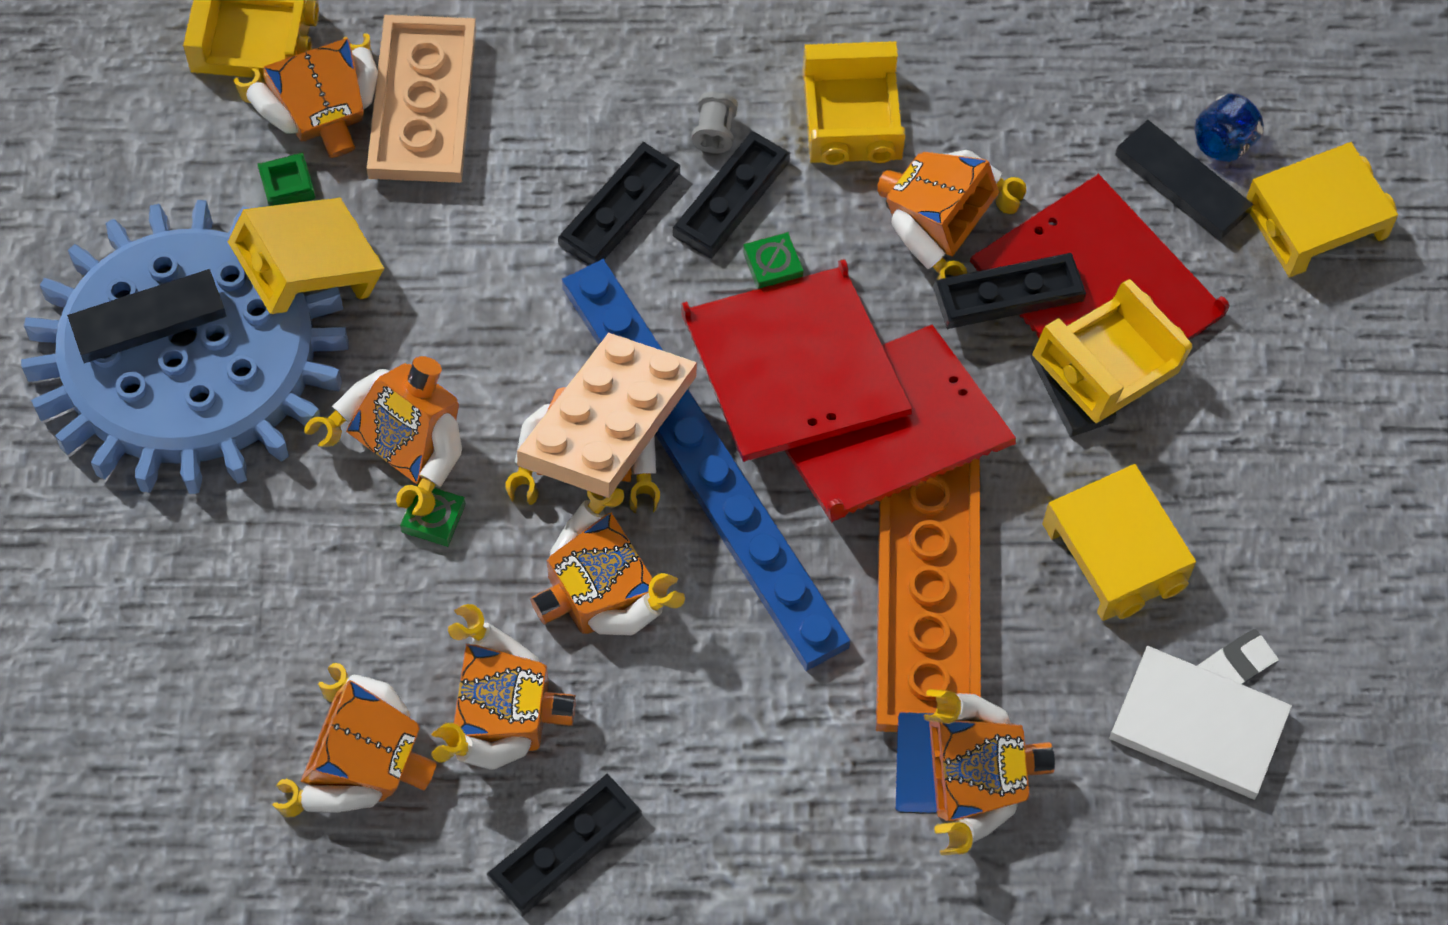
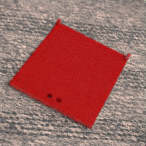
[969,174,1229,340]
[681,259,912,462]
[784,324,1016,523]

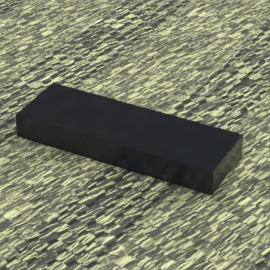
[1115,120,1253,240]
[673,130,790,259]
[558,142,680,265]
[933,253,1086,329]
[67,269,227,364]
[487,773,642,917]

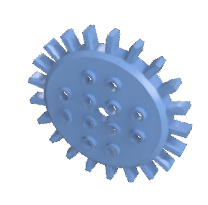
[21,200,349,494]

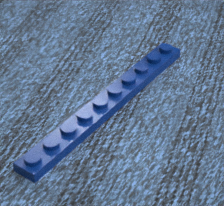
[562,259,851,671]

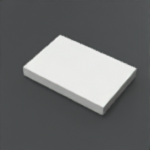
[1109,646,1292,800]

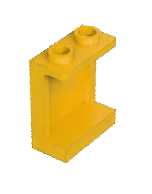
[183,0,319,79]
[803,41,905,165]
[1246,142,1398,278]
[227,198,385,315]
[1032,279,1193,423]
[1042,464,1196,621]

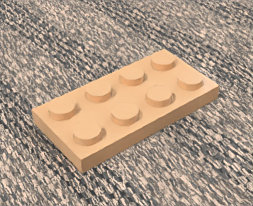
[367,15,476,183]
[517,333,697,498]

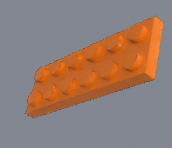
[876,459,981,732]

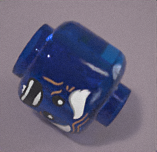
[1194,93,1264,162]

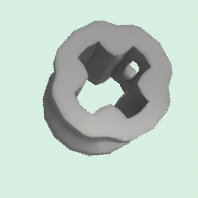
[691,91,738,153]

